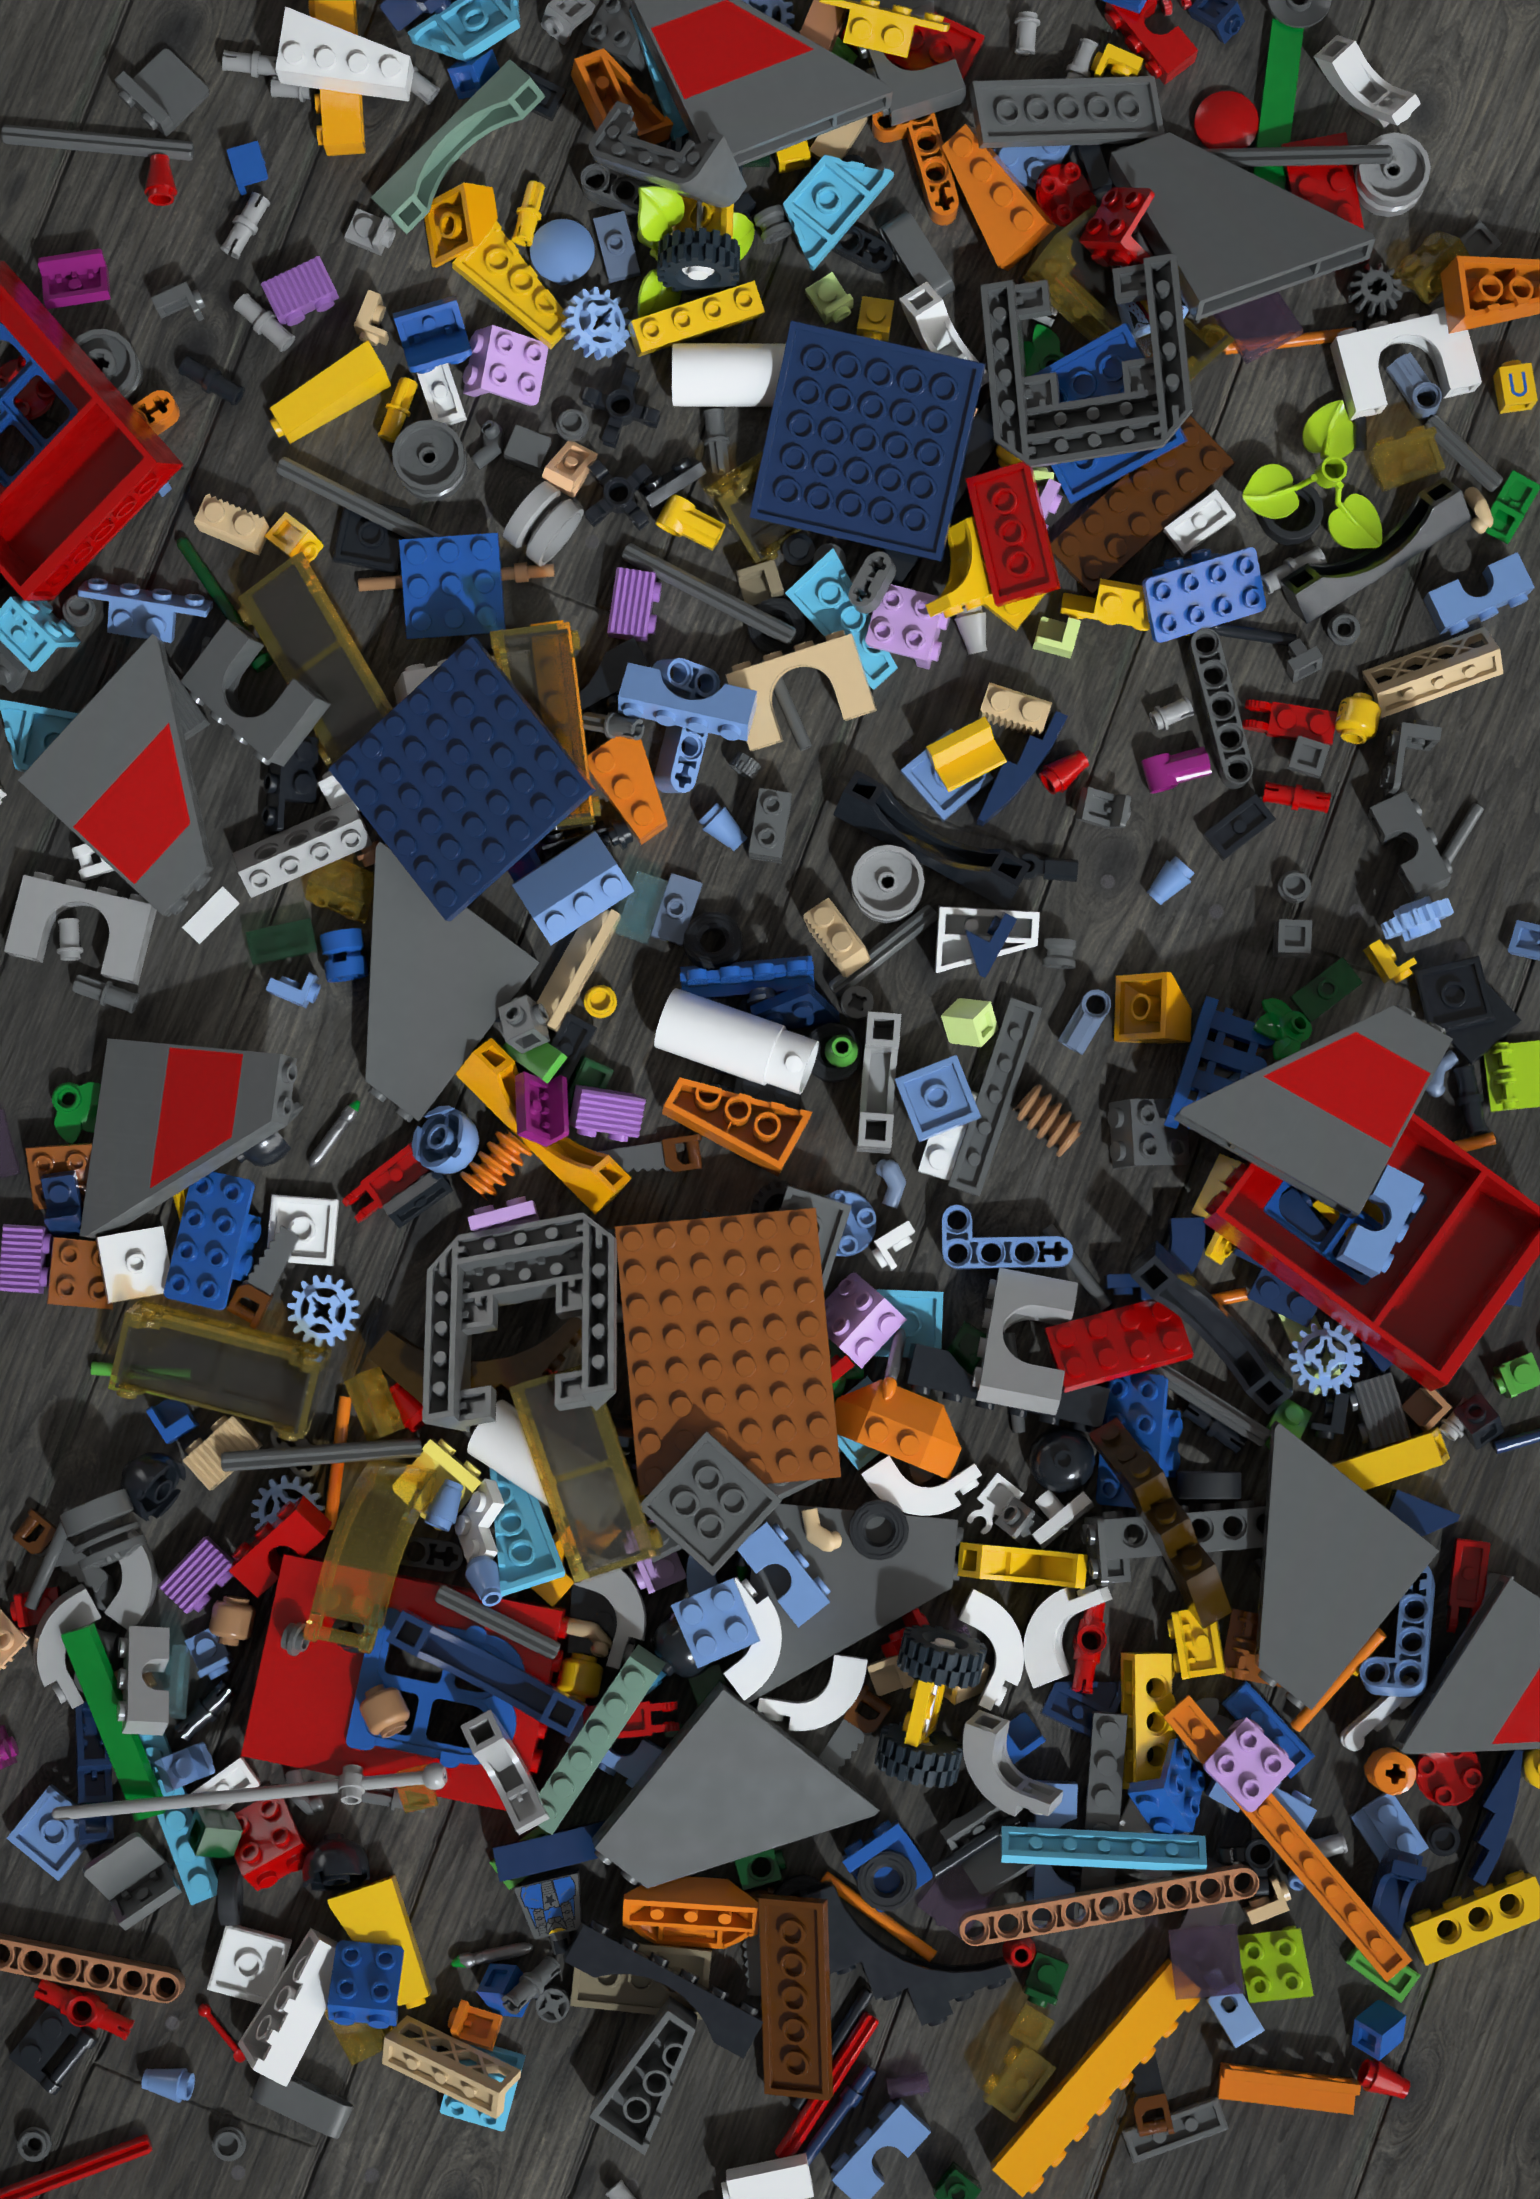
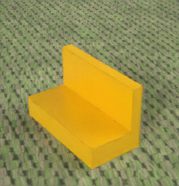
[926,716,1007,792]

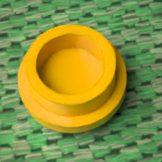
[584,985,617,1018]

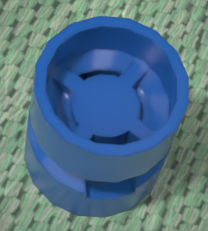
[319,928,369,983]

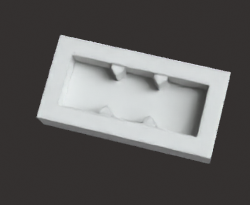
[1032,1490,1094,1549]

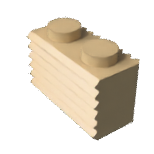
[194,494,270,556]
[979,682,1052,738]
[803,898,871,977]
[183,1415,263,1491]

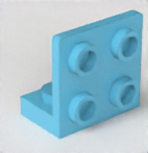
[0,596,81,672]
[440,2044,526,2131]

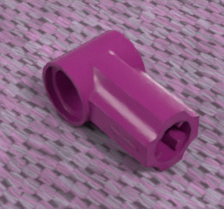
[1141,746,1212,794]

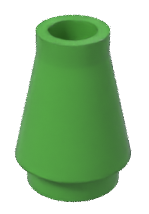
[825,1034,858,1067]

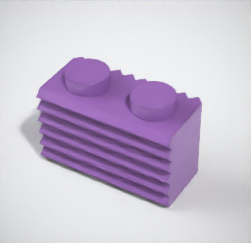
[261,256,339,326]
[607,567,662,642]
[569,1085,646,1142]
[0,1224,53,1294]
[158,1536,234,1614]

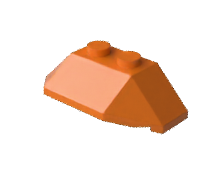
[835,1379,962,1480]
[623,1876,759,1949]

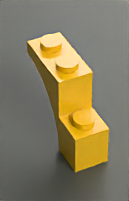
[925,516,992,618]
[957,1542,1088,1589]

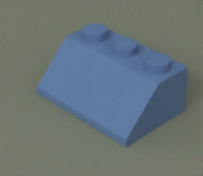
[511,830,634,945]

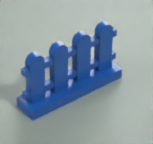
[680,956,815,999]
[1164,996,1274,1130]

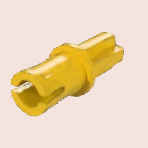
[512,180,545,247]
[378,377,418,443]

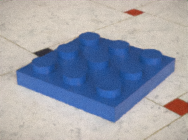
[399,533,506,640]

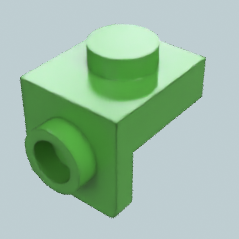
[1264,1399,1312,1450]

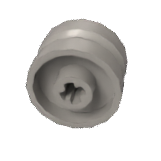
[1354,132,1431,217]
[503,481,584,567]
[851,845,925,923]

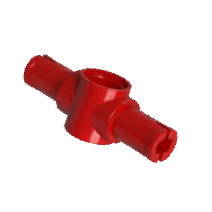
[1071,1602,1107,1694]
[34,1979,135,2041]

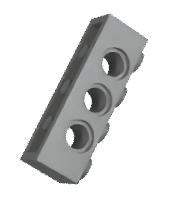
[232,801,372,898]

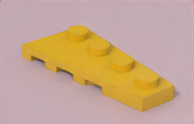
[452,221,569,349]

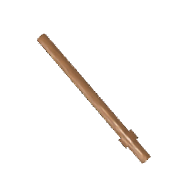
[358,562,555,592]

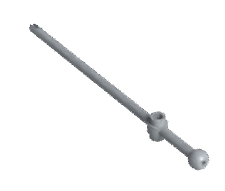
[51,1763,447,1821]

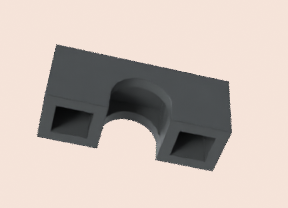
[1367,791,1453,902]

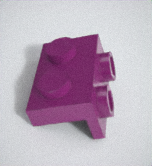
[38,249,111,309]
[515,1071,569,1147]

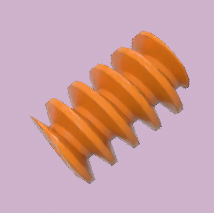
[460,1130,533,1201]
[1364,1747,1416,1796]

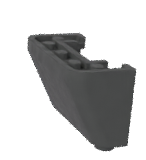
[589,101,747,208]

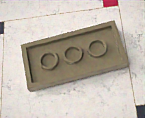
[570,1942,712,2020]

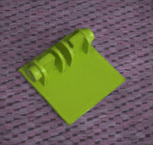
[1483,1040,1540,1112]
[1236,1926,1314,2003]

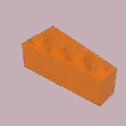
[941,124,1056,271]
[1440,256,1540,334]
[662,1077,812,1177]

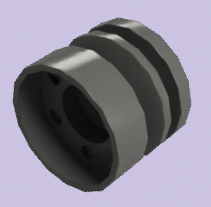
[59,1489,147,1570]

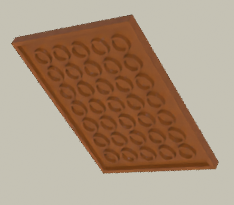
[615,1208,841,1496]

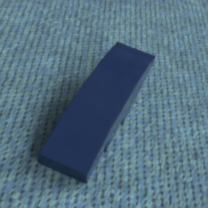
[977,711,1068,827]
[75,1702,114,1845]
[1467,1750,1523,1886]
[492,1819,607,1882]

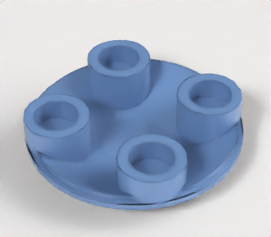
[530,219,595,285]
[826,1190,876,1257]

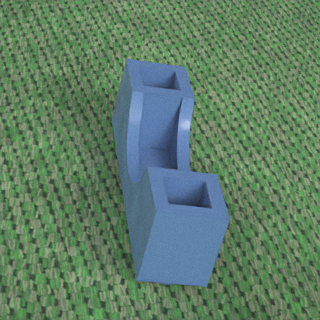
[618,663,757,741]
[1025,1780,1078,1921]

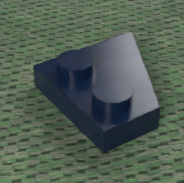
[750,983,840,1030]
[1040,1681,1122,1739]

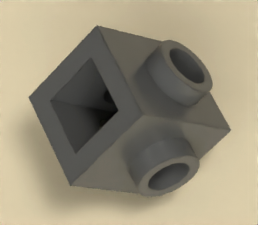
[498,995,550,1054]

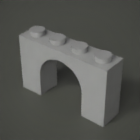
[4,872,157,985]
[856,1011,902,1154]
[972,1268,1078,1415]

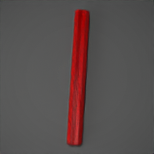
[775,2012,879,2158]
[0,2134,152,2199]

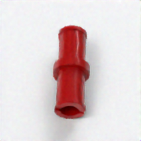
[1262,781,1331,814]

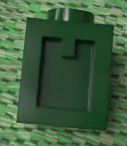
[1022,1950,1069,2008]

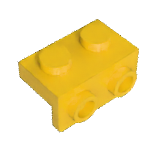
[1167,1609,1226,1680]

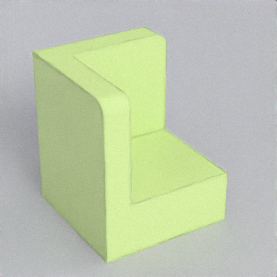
[1032,617,1081,659]
[941,998,999,1047]

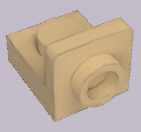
[354,290,389,346]
[1243,1875,1291,1925]

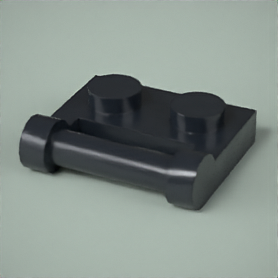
[8,2004,98,2095]

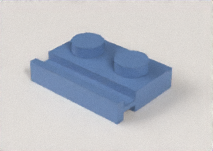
[1349,1792,1429,1863]

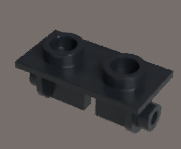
[541,819,611,861]

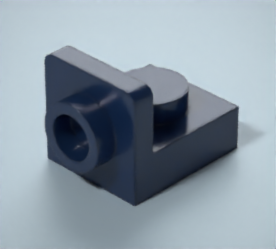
[1188,0,1245,44]

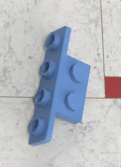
[78,578,213,643]

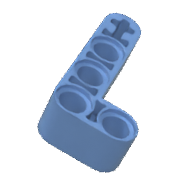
[652,658,720,793]
[942,1205,1073,1269]
[1359,1566,1435,1698]

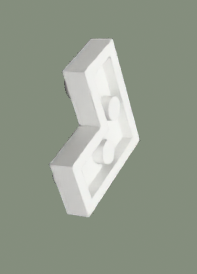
[454,1479,505,1563]

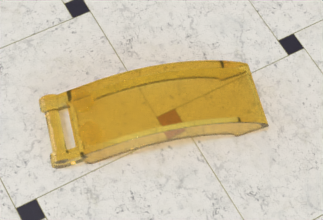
[303,1460,437,1654]

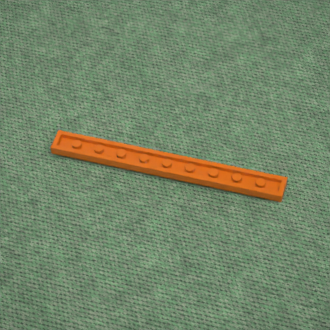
[1162,1695,1412,1982]

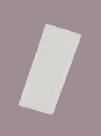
[182,886,240,944]

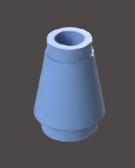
[698,803,747,851]
[1147,856,1195,905]
[424,1479,464,1532]
[465,1555,502,1607]
[142,2068,195,2103]

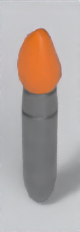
[882,1328,906,1400]

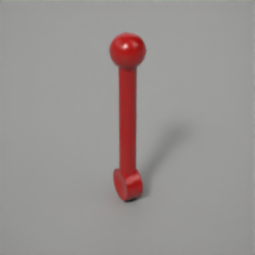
[198,2004,246,2063]

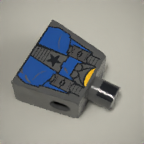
[514,1869,583,1955]

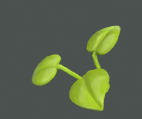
[637,185,755,318]
[1242,400,1382,549]

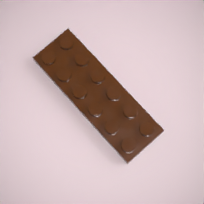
[1050,416,1235,596]
[758,1894,833,2101]

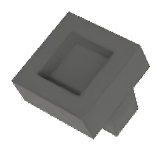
[1286,638,1323,683]
[1287,736,1330,779]

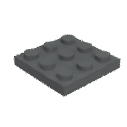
[638,1431,782,1576]

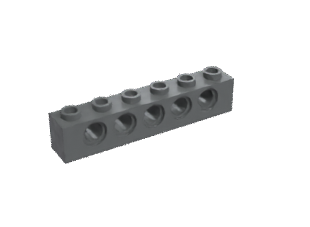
[1102,1500,1266,1560]

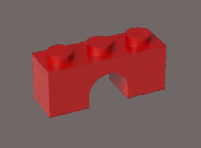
[1104,0,1198,85]
[229,1495,332,1598]

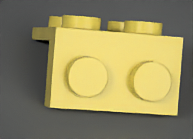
[393,1438,483,1531]

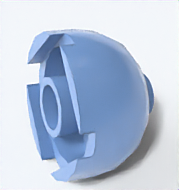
[412,1105,479,1174]

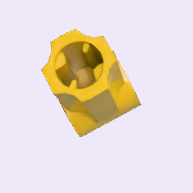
[655,494,725,551]

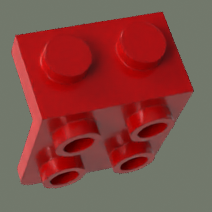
[1079,187,1155,267]
[234,1798,311,1891]

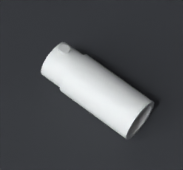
[672,343,786,407]
[654,988,819,1095]
[467,1400,629,1534]

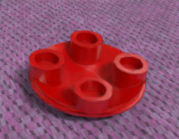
[1194,91,1259,149]
[1035,162,1096,227]
[0,356,56,421]
[1415,1752,1483,1806]

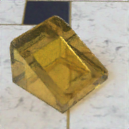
[397,1764,438,1813]

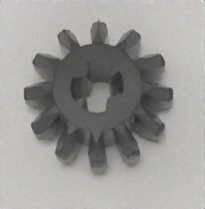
[1347,262,1403,319]

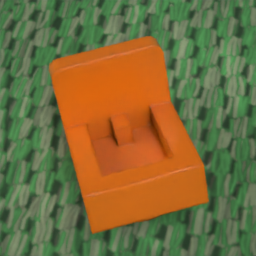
[448,1999,503,2051]

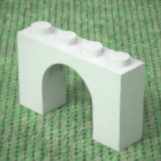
[1330,307,1482,420]
[721,2153,814,2199]

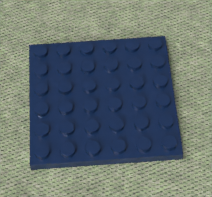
[750,321,986,561]
[328,637,596,922]

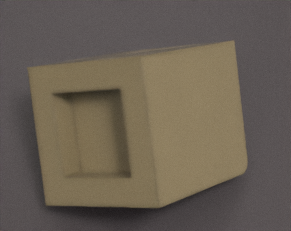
[736,559,784,607]

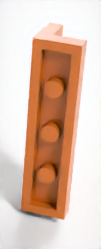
[1217,2062,1361,2115]

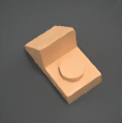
[541,441,598,498]

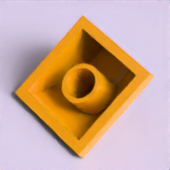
[424,182,498,268]
[1114,972,1192,1044]

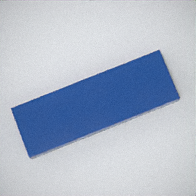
[1221,1680,1315,1779]

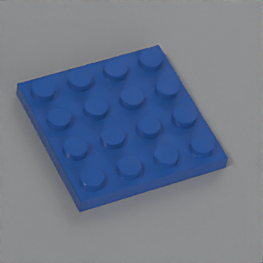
[1031,323,1188,504]

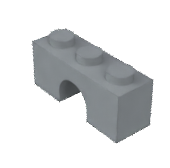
[117,1626,170,1736]

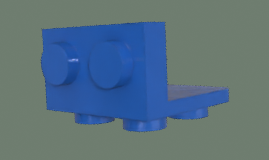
[393,295,472,374]
[1127,1738,1206,1834]
[842,1819,933,1912]
[327,1940,404,2029]

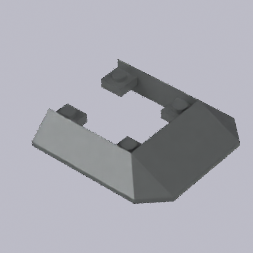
[980,253,1193,468]
[422,1213,617,1432]

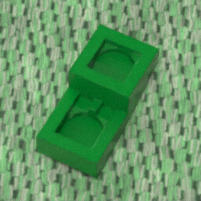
[1485,470,1540,544]

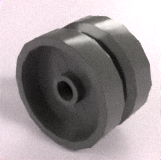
[74,329,144,403]
[392,420,468,501]

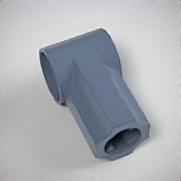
[1386,352,1442,420]
[1058,989,1111,1055]

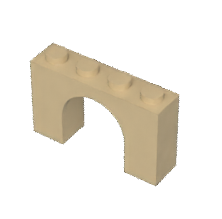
[725,630,877,751]

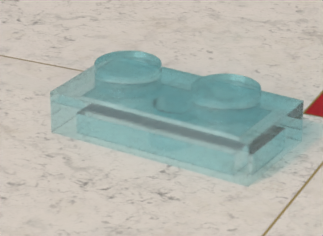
[616,871,668,945]
[164,1645,191,1719]

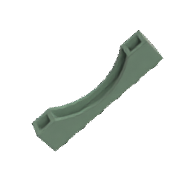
[371,59,546,235]
[537,1644,666,1835]

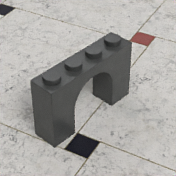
[846,0,966,126]
[180,619,331,767]

